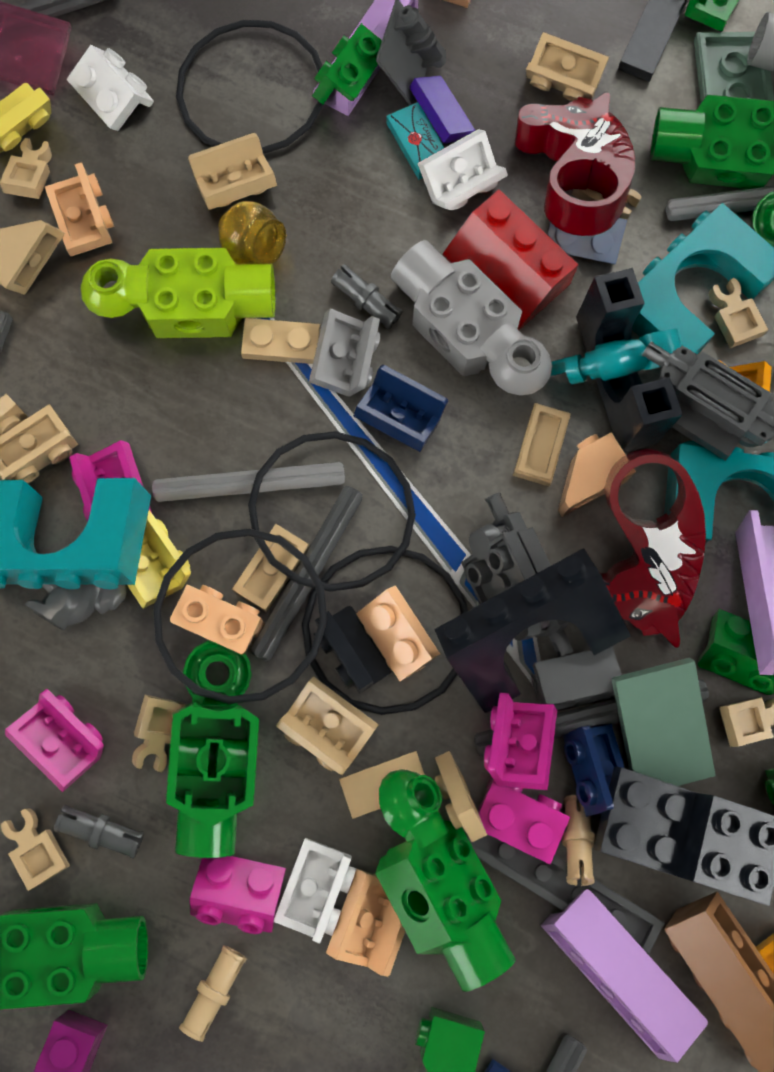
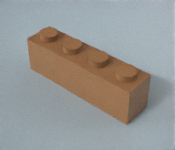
[664,891,774,1072]

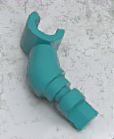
[551,328,681,385]

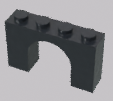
[576,268,683,453]
[434,548,631,713]

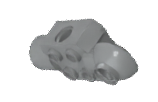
[391,240,552,396]

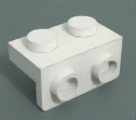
[66,45,154,131]
[418,129,508,210]
[274,838,356,944]

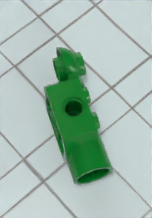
[650,95,774,189]
[166,641,259,858]
[375,769,516,992]
[0,903,148,1010]

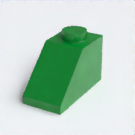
[415,1007,485,1072]

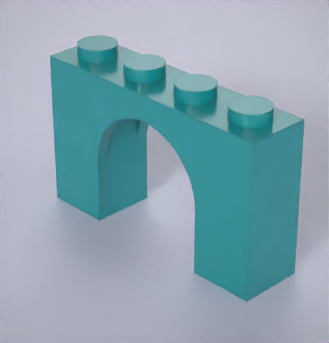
[632,203,774,354]
[664,441,774,544]
[0,478,151,589]

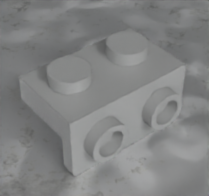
[309,308,380,397]

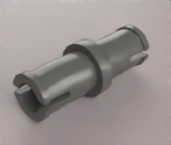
[331,264,403,330]
[54,805,144,859]

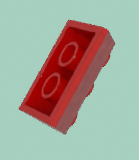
[443,189,579,330]

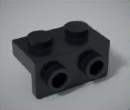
[314,606,392,694]

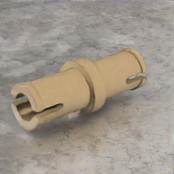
[562,795,596,886]
[179,945,247,1042]

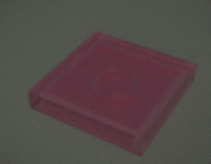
[0,1,72,96]

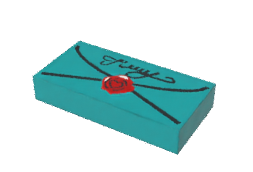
[386,102,444,180]

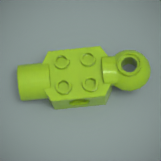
[80,248,276,338]

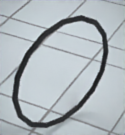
[176,20,323,154]
[248,431,416,592]
[153,528,327,704]
[302,546,468,715]

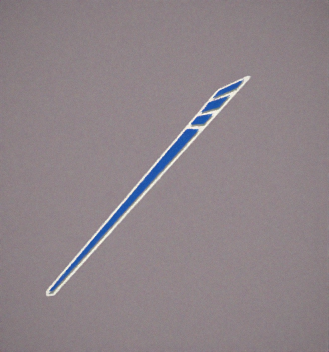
[253,318,541,685]

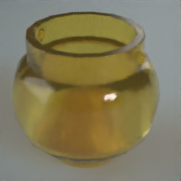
[218,201,287,264]

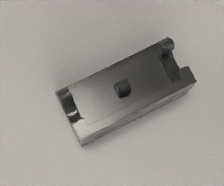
[531,646,622,711]

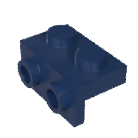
[353,365,448,452]
[563,724,625,817]

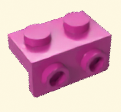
[69,440,152,521]
[5,689,104,792]
[484,693,557,790]
[478,780,570,865]
[190,856,286,934]

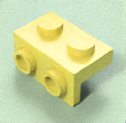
[0,83,52,153]
[127,510,191,609]

